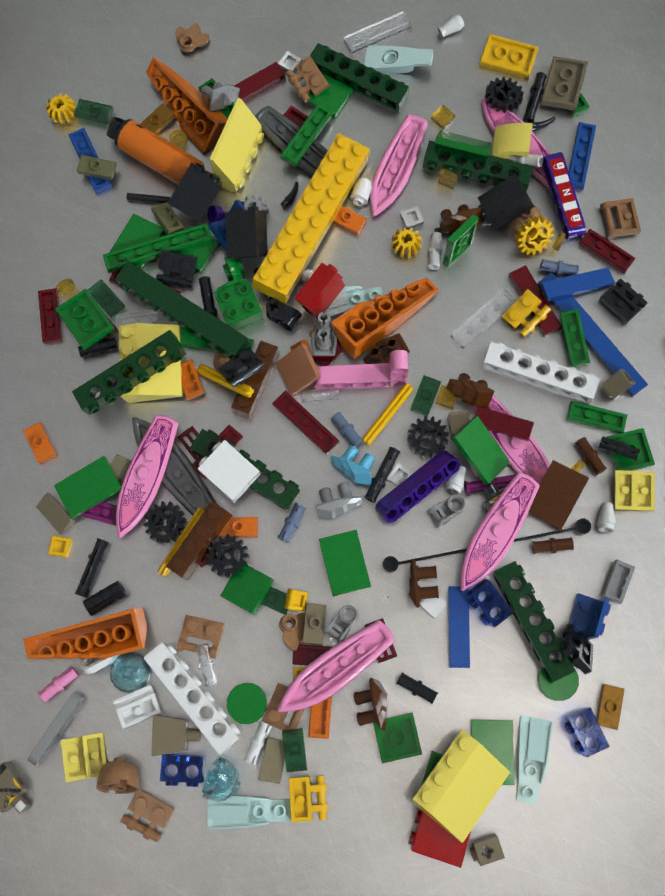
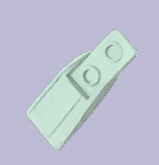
[364,45,434,74]
[313,286,383,322]
[516,715,553,805]
[207,794,291,830]

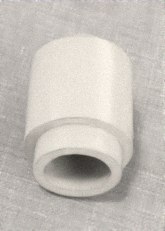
[350,178,372,206]

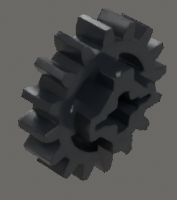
[485,77,524,113]
[407,416,449,458]
[143,501,187,544]
[206,534,250,578]

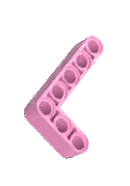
[314,350,409,389]

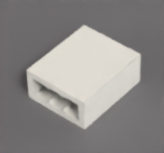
[198,440,261,503]

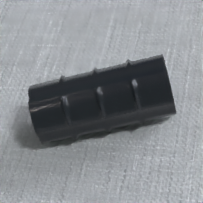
[83,581,127,616]

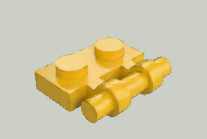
[502,289,551,337]
[289,775,329,822]

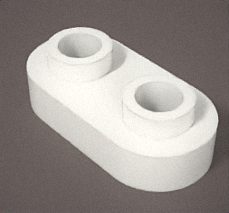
[80,655,119,674]

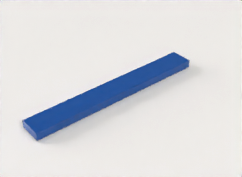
[537,273,648,397]

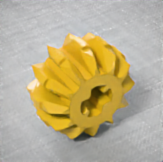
[46,93,77,124]
[391,227,422,258]

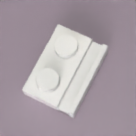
[113,684,162,729]

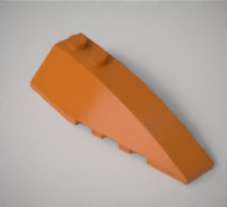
[146,57,228,153]
[331,277,439,359]
[23,607,147,659]

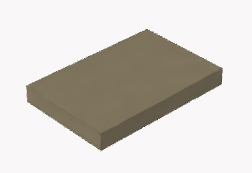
[541,56,588,111]

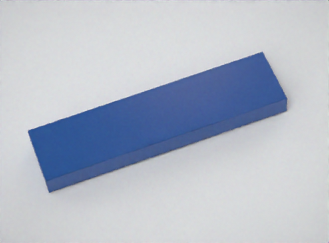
[568,122,596,190]
[68,128,112,194]
[540,267,615,301]
[448,586,470,668]

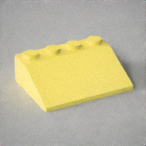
[210,98,264,194]
[119,323,183,403]
[410,729,510,843]

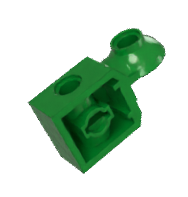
[214,257,264,330]

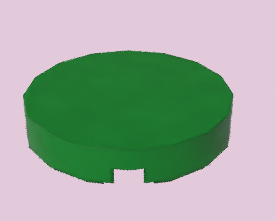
[537,660,579,701]
[226,683,267,724]

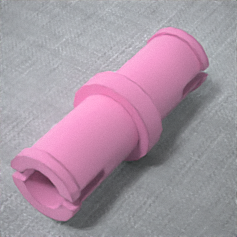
[38,666,79,703]

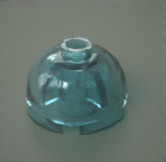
[109,652,152,693]
[202,757,240,802]

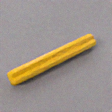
[197,364,254,397]
[362,383,413,446]
[157,507,205,576]

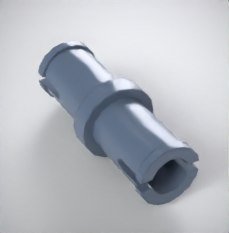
[540,259,579,276]
[331,412,363,448]
[277,503,306,543]

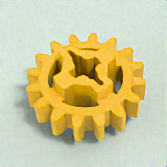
[515,215,555,255]

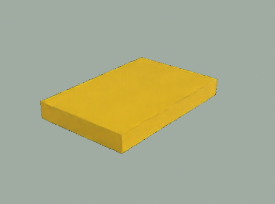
[479,34,539,79]

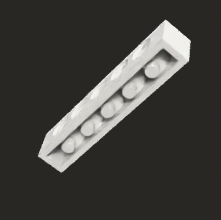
[481,342,600,404]
[144,642,241,755]

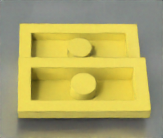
[492,123,533,159]
[615,470,655,511]
[61,732,107,783]

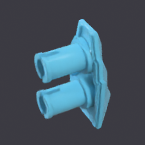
[330,445,375,485]

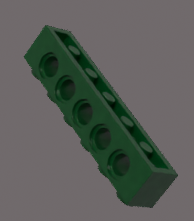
[310,43,409,113]
[422,140,534,192]
[72,330,186,415]
[190,428,300,512]
[492,561,575,684]

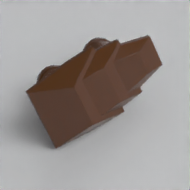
[439,204,482,234]
[363,333,410,364]
[446,373,495,409]
[408,559,439,608]
[354,678,387,730]

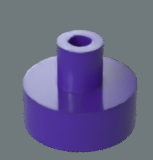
[207,205,225,223]

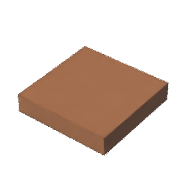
[276,343,321,395]

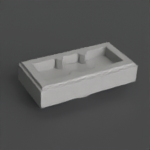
[602,559,635,604]

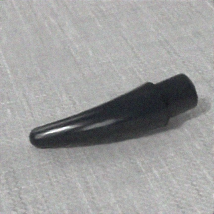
[532,117,556,131]
[281,182,299,208]

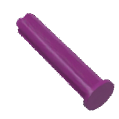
[464,474,516,496]

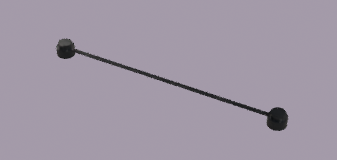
[383,518,591,573]

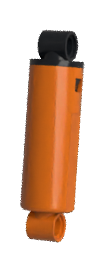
[106,117,211,185]

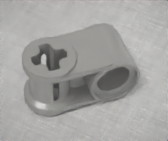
[427,495,465,528]
[324,605,358,644]

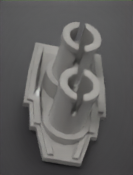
[201,82,240,111]
[311,312,337,356]
[315,482,362,519]

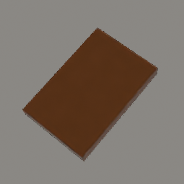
[529,460,589,530]

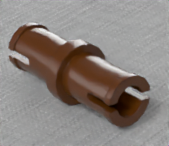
[575,437,607,475]
[532,537,574,554]

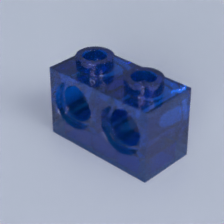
[466,579,513,628]
[564,707,610,757]
[160,754,206,787]

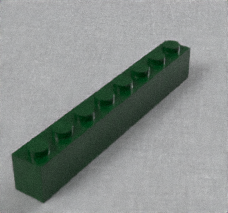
[115,261,251,360]

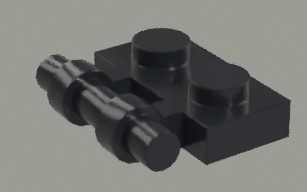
[156,250,198,289]
[599,278,648,324]
[218,348,265,388]
[561,624,594,675]

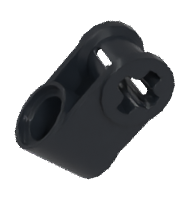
[266,299,302,331]

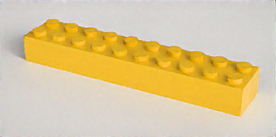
[253,133,370,304]

